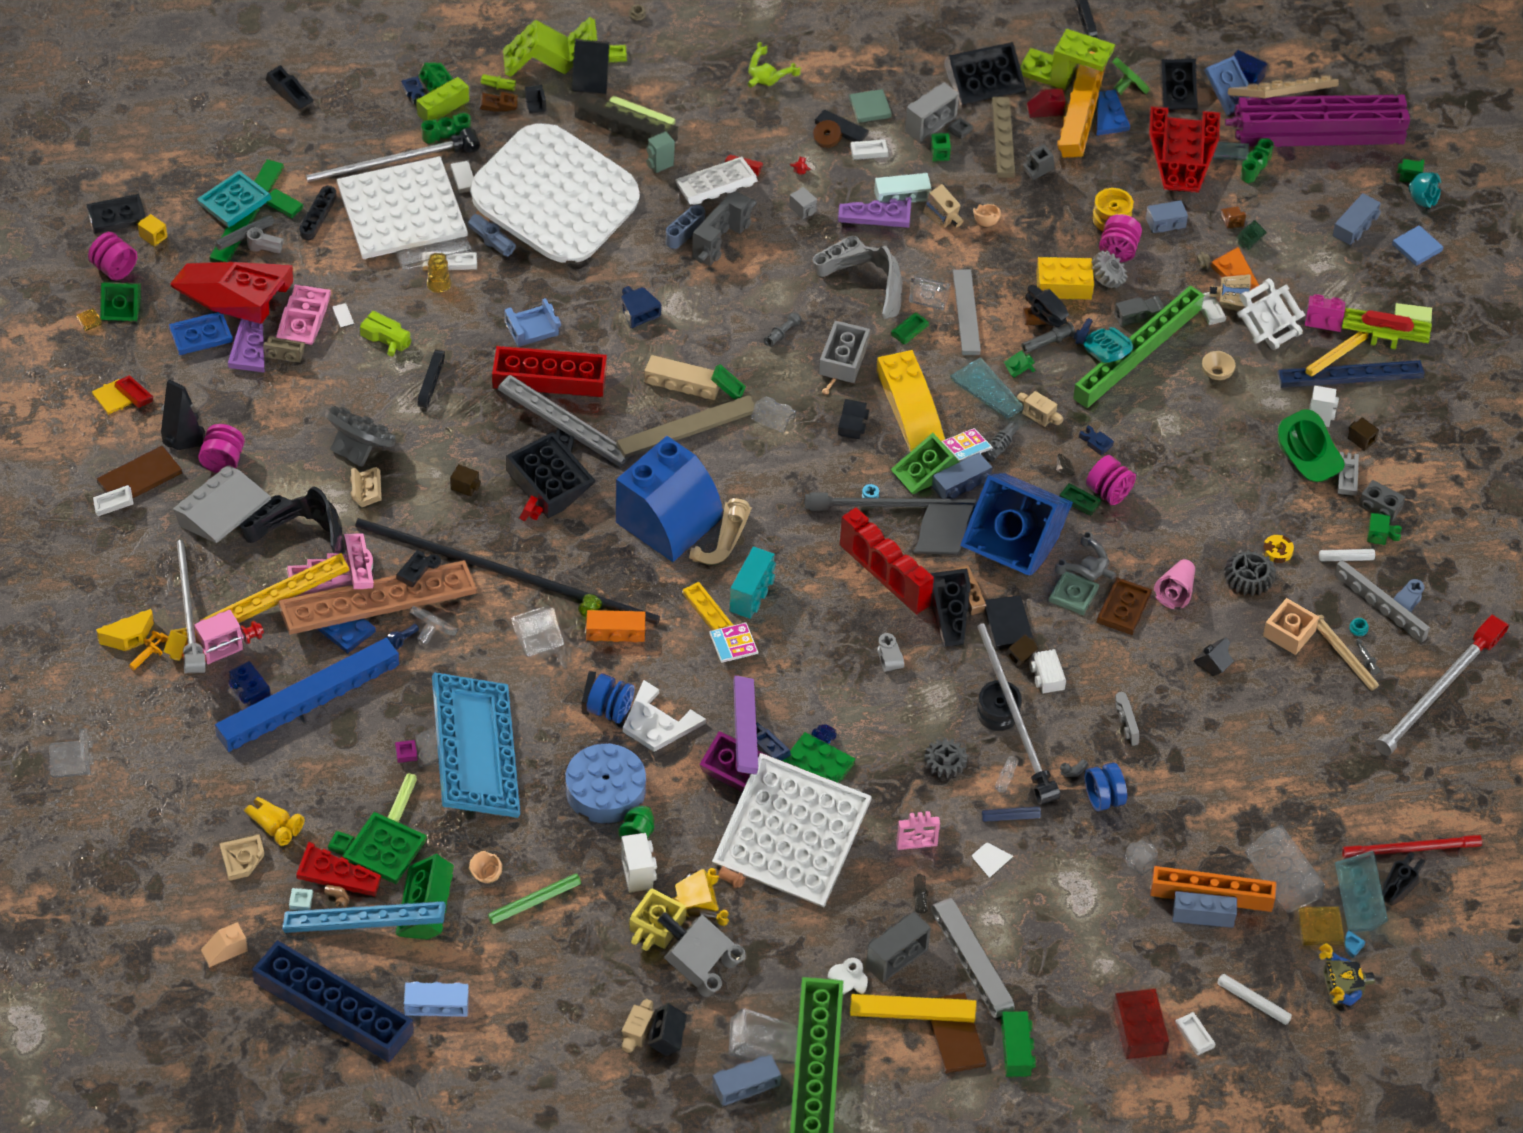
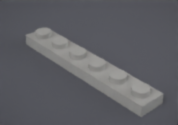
[1335,560,1430,643]

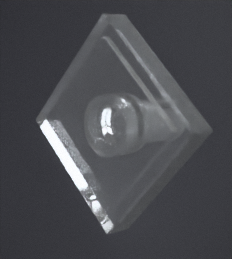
[410,606,459,644]

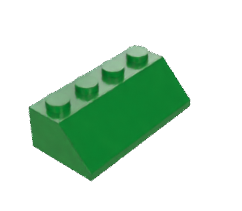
[395,854,454,940]

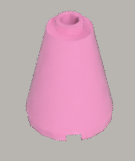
[1154,559,1195,609]

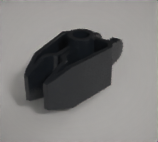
[1025,285,1069,327]
[1382,852,1425,906]

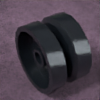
[977,680,1022,731]

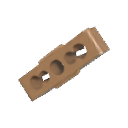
[954,565,986,615]

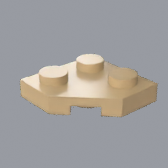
[220,834,264,881]

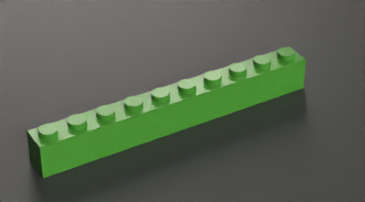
[1073,285,1204,408]

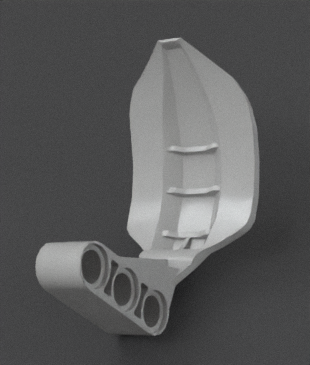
[813,236,903,320]

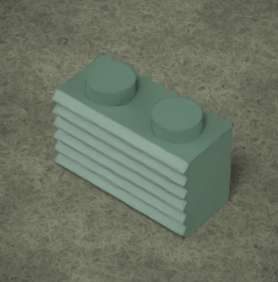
[646,131,675,173]

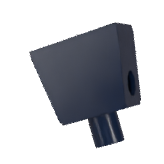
[621,286,662,329]

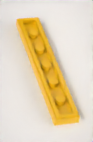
[850,994,977,1022]

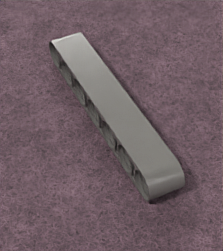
[931,898,1015,1018]

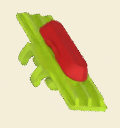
[1342,308,1432,349]

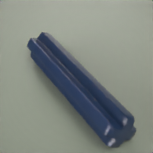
[981,807,1041,822]

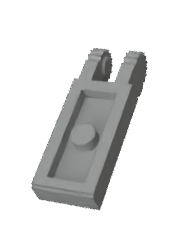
[1115,692,1139,746]

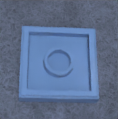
[1392,225,1443,266]

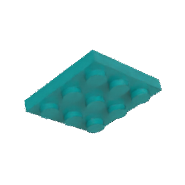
[197,170,272,228]

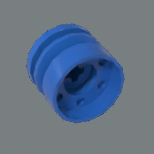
[587,673,635,724]

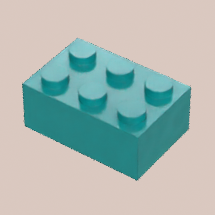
[729,546,776,619]

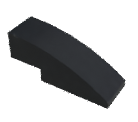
[265,65,314,110]

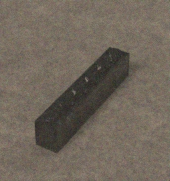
[575,92,678,145]

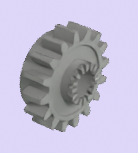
[1091,251,1128,288]

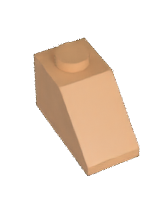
[201,922,248,967]

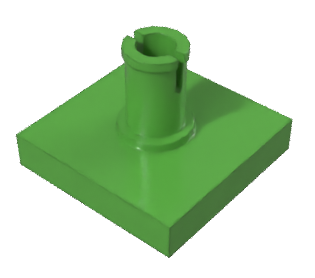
[1112,57,1150,95]

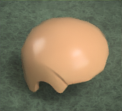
[973,204,1001,227]
[469,851,502,883]

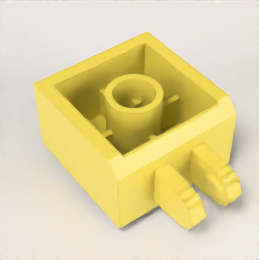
[629,888,686,951]

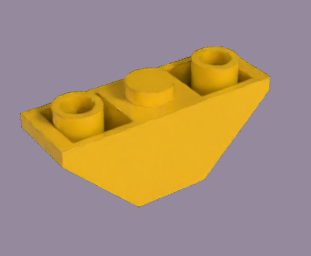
[96,609,154,651]

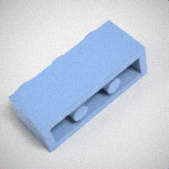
[404,982,469,1017]

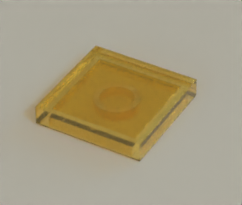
[1298,907,1344,945]

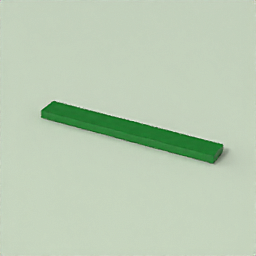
[209,159,284,263]

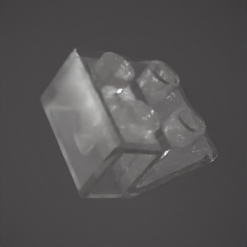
[511,606,564,657]

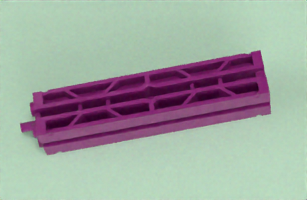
[1225,95,1410,147]

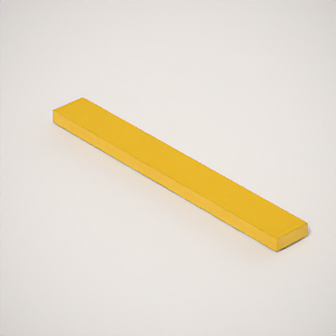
[200,553,350,623]

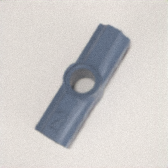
[468,214,515,256]

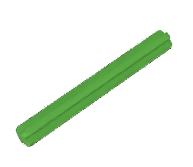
[488,874,581,924]

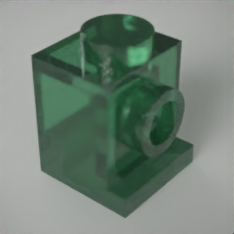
[1237,220,1267,250]

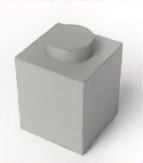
[789,187,817,219]

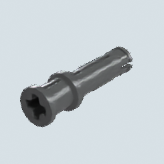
[1021,321,1076,354]

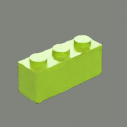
[416,77,469,121]

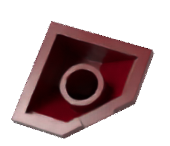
[1026,88,1065,118]

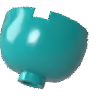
[1409,172,1441,208]

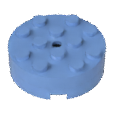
[566,744,646,823]

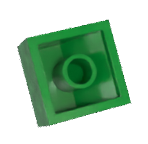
[100,282,141,321]

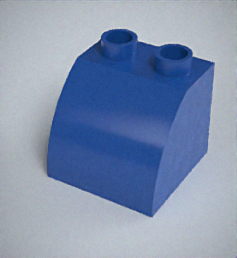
[616,436,723,562]
[960,473,1073,576]

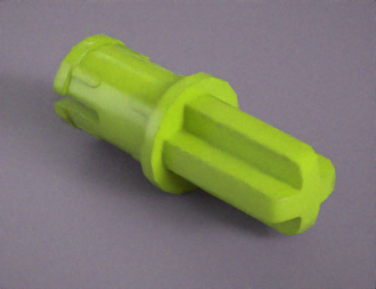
[481,74,516,92]

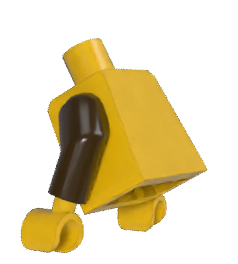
[672,868,729,926]

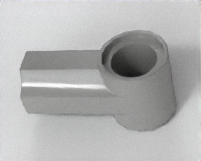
[247,228,284,254]

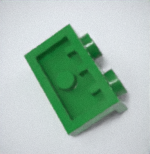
[419,62,453,92]

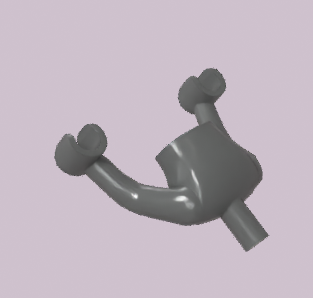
[1055,532,1116,581]

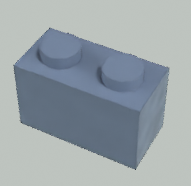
[1146,200,1188,234]

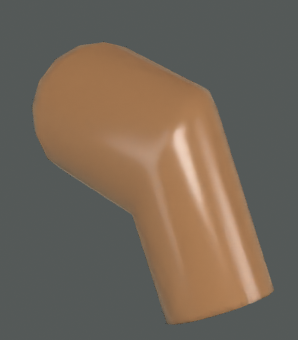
[325,885,350,908]

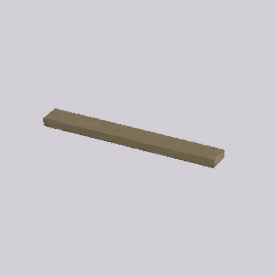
[616,395,757,458]

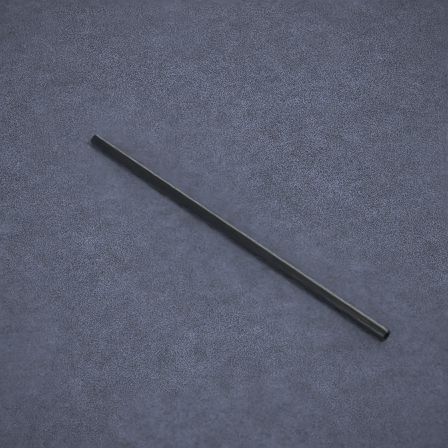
[355,518,660,625]

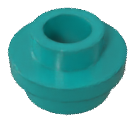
[1349,618,1369,636]

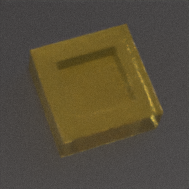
[77,308,102,331]

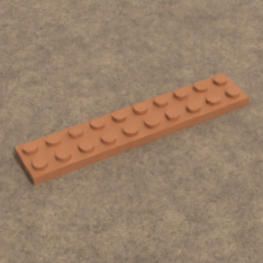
[279,560,477,635]

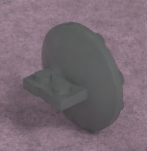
[325,405,396,466]

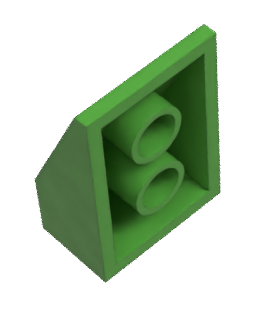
[891,433,959,494]

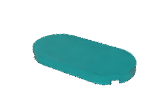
[1083,327,1133,363]

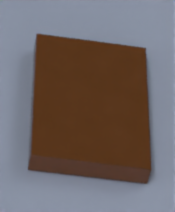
[1096,577,1152,635]

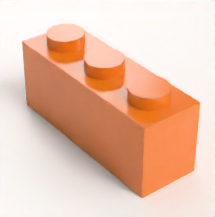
[586,610,645,643]

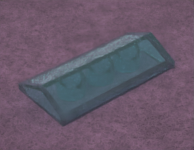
[1335,851,1388,932]

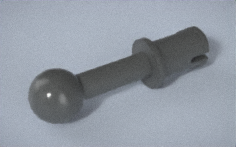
[764,313,802,347]

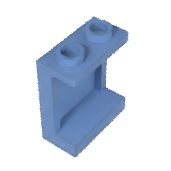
[504,298,561,347]

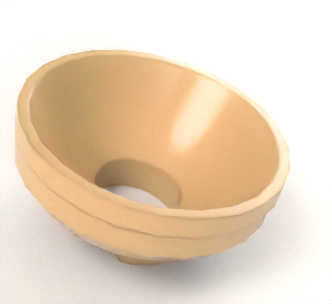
[1202,351,1235,380]

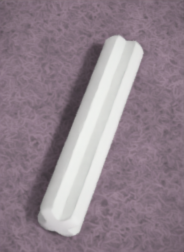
[1319,549,1375,561]

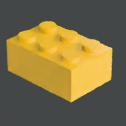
[1036,257,1094,300]

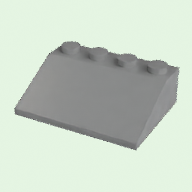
[173,465,271,543]

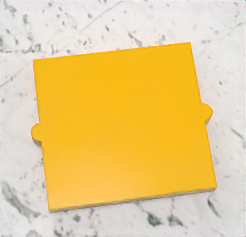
[92,379,132,415]

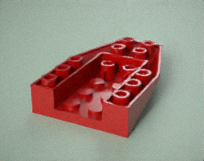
[170,262,293,324]

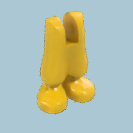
[244,797,305,846]

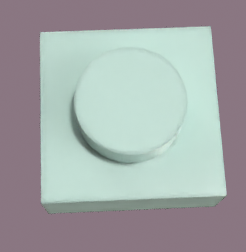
[289,888,313,911]

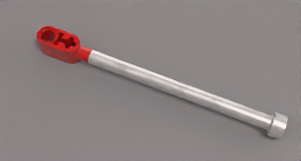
[1375,614,1509,756]

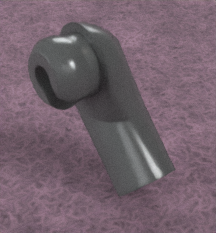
[1060,759,1089,777]

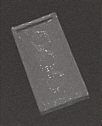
[395,236,472,270]

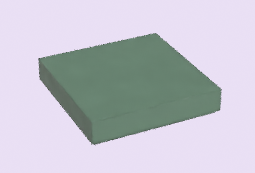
[849,89,892,123]
[1049,571,1099,615]

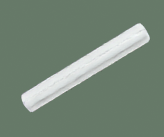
[1218,974,1292,1025]

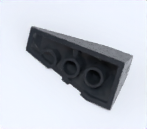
[161,379,205,450]
[930,568,971,648]

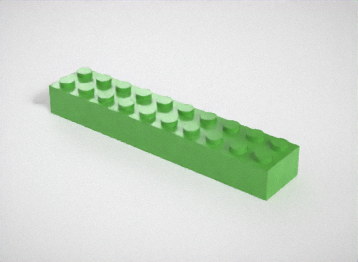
[790,977,844,1133]

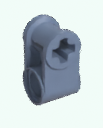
[1394,579,1424,612]

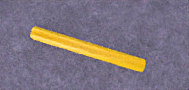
[1306,331,1369,377]

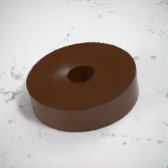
[813,120,842,148]

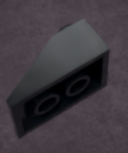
[1159,58,1198,110]

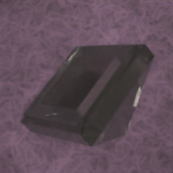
[1056,453,1075,476]

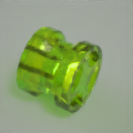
[578,594,602,618]

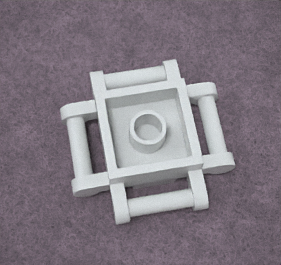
[1237,278,1305,350]

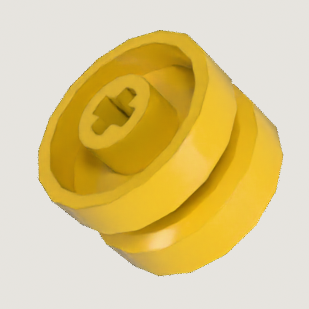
[1092,188,1134,231]

